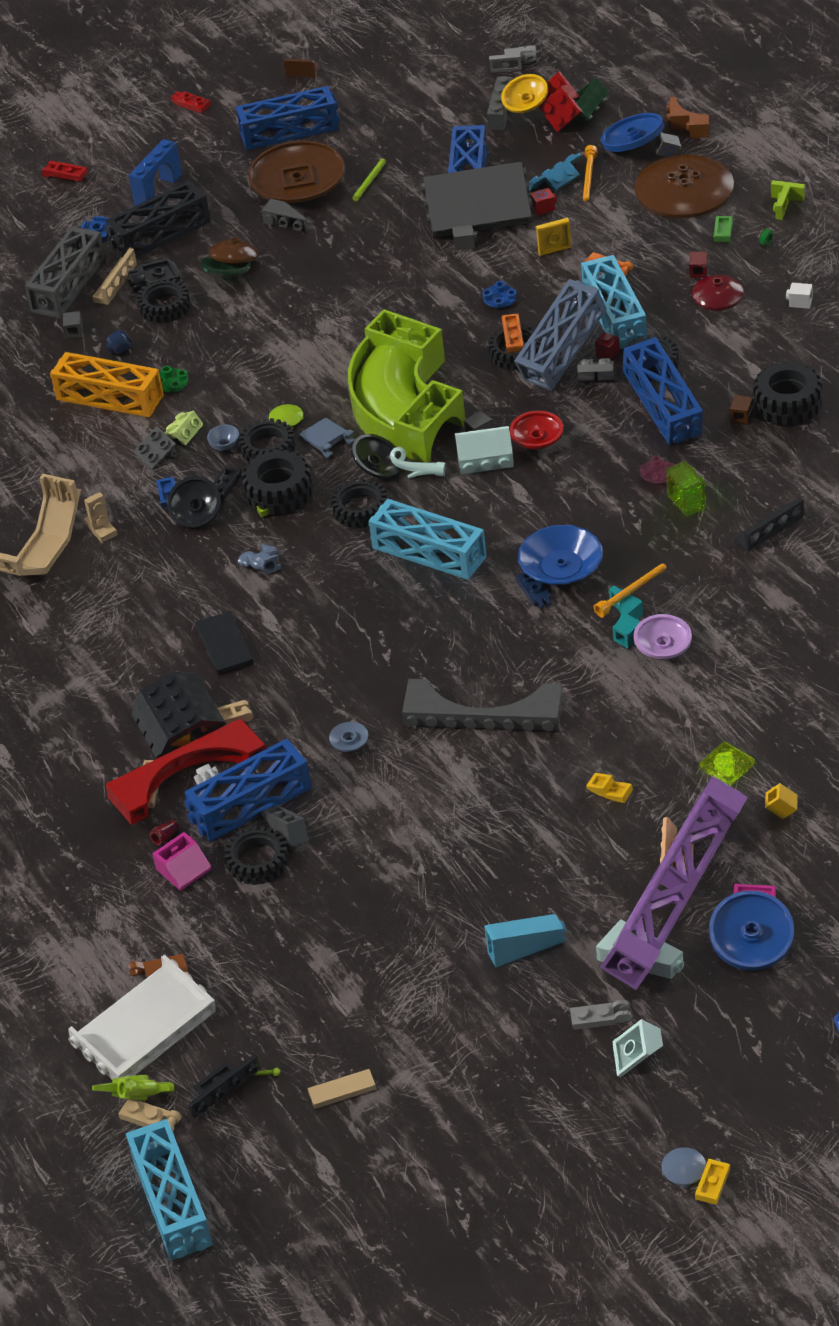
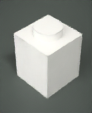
[786,283,812,309]

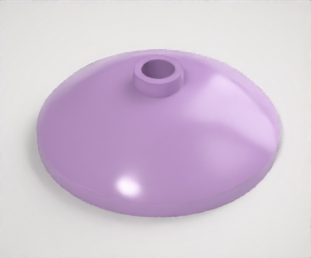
[634,614,692,659]

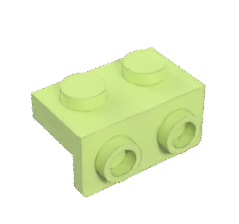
[165,411,203,446]

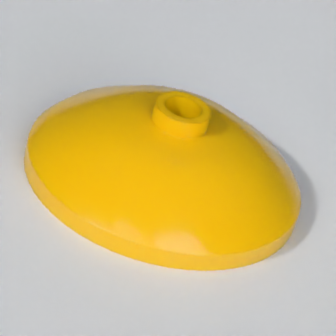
[501,74,548,113]

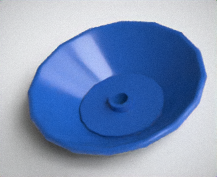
[518,525,603,585]

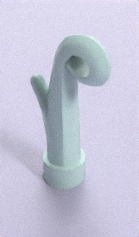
[390,447,446,479]

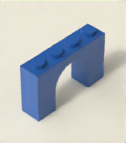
[128,139,182,208]

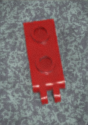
[170,91,211,114]

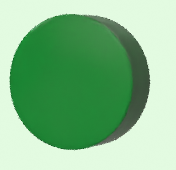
[759,228,773,246]

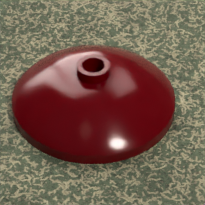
[692,275,744,311]

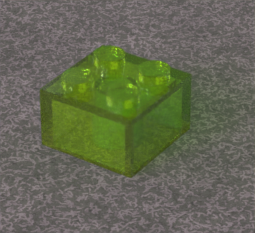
[666,461,706,517]

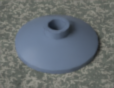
[329,722,368,752]

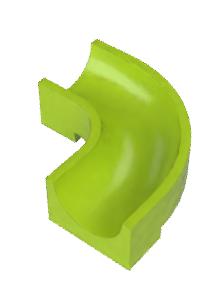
[348,309,465,463]

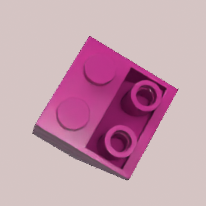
[152,832,212,891]

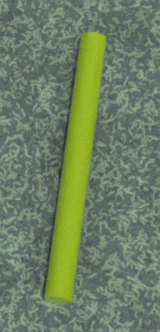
[352,159,386,201]

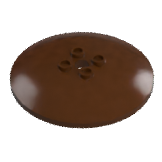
[248,141,345,203]
[635,155,734,218]

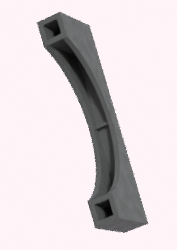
[402,679,563,731]

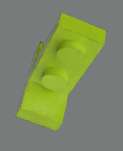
[771,180,805,220]

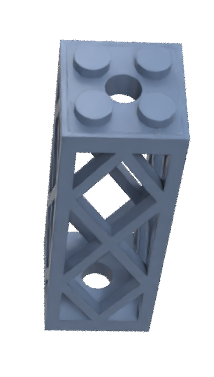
[514,279,606,391]

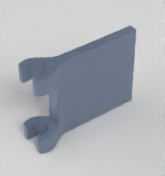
[298,418,355,458]

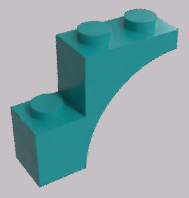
[609,585,643,649]

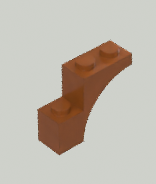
[667,97,709,138]

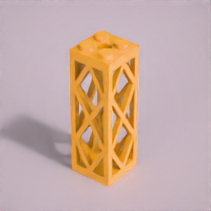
[50,352,164,418]

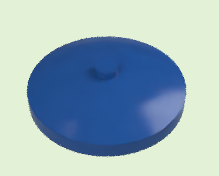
[601,113,664,152]
[709,890,794,971]

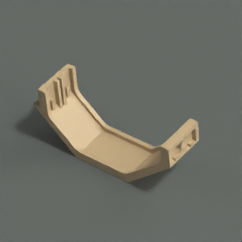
[0,474,81,576]

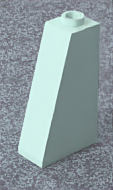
[596,919,684,979]

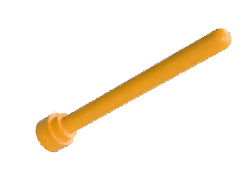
[583,145,598,202]
[594,564,666,618]

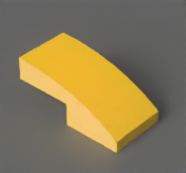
[586,773,633,803]

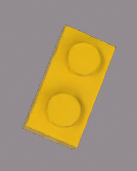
[695,1159,730,1205]

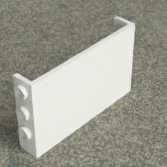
[68,955,216,1079]

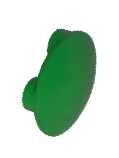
[159,366,188,392]

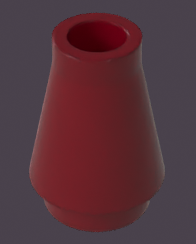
[150,820,179,846]

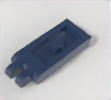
[515,573,551,609]

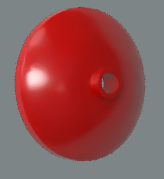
[510,411,563,449]

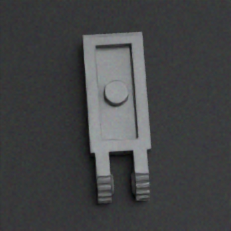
[570,1000,632,1030]

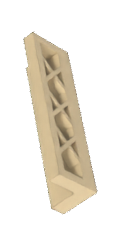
[93,248,137,305]

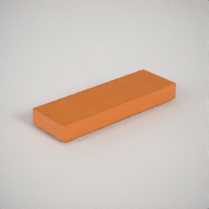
[502,314,524,353]

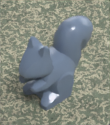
[238,543,281,574]

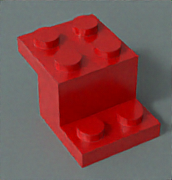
[538,72,582,132]

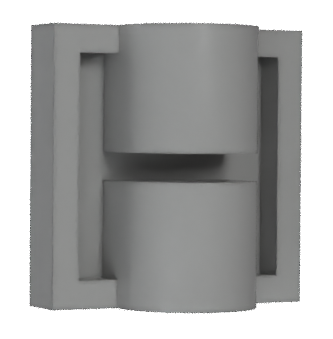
[577,358,614,381]

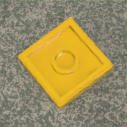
[536,217,572,256]

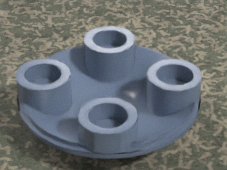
[662,1148,706,1188]

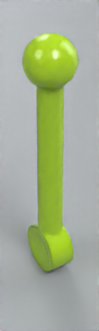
[255,1068,280,1076]

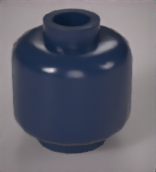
[105,330,132,355]

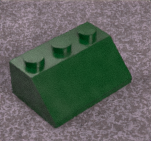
[570,78,609,125]

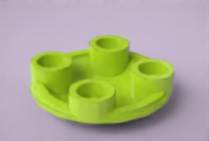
[269,404,304,429]

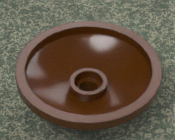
[209,237,259,263]

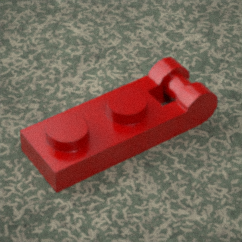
[41,161,88,182]

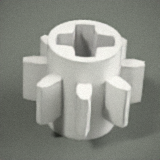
[194,764,219,785]

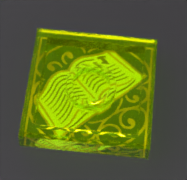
[698,741,755,786]

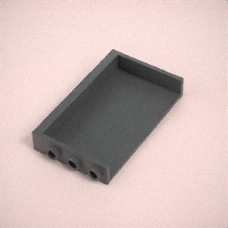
[421,162,532,238]

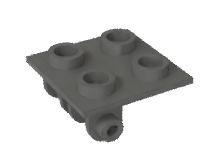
[133,426,177,470]

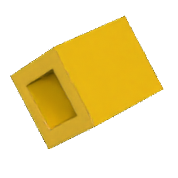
[765,783,797,819]

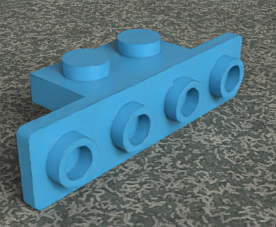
[529,153,581,192]

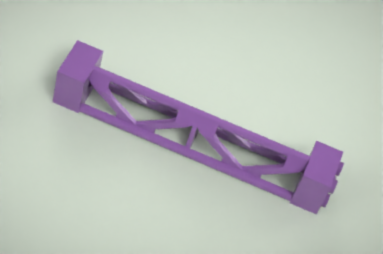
[600,776,748,990]

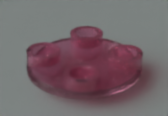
[639,456,676,483]

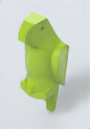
[92,1075,174,1101]

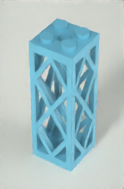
[581,255,647,349]
[369,499,487,580]
[126,1119,213,1261]

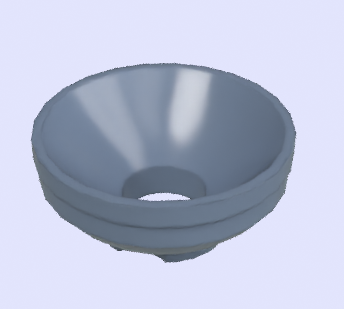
[207,424,239,451]

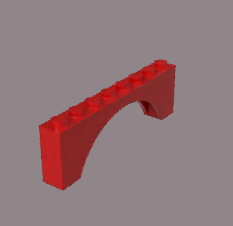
[106,718,266,825]

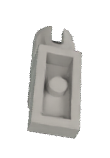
[489,45,537,73]

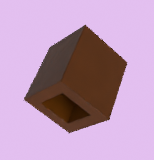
[730,395,753,425]

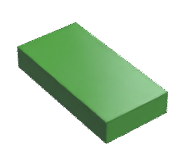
[713,216,733,242]

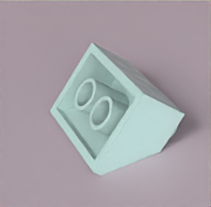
[455,426,514,474]

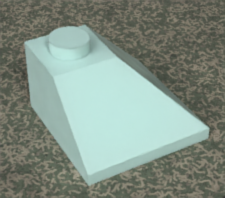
[612,1019,663,1077]

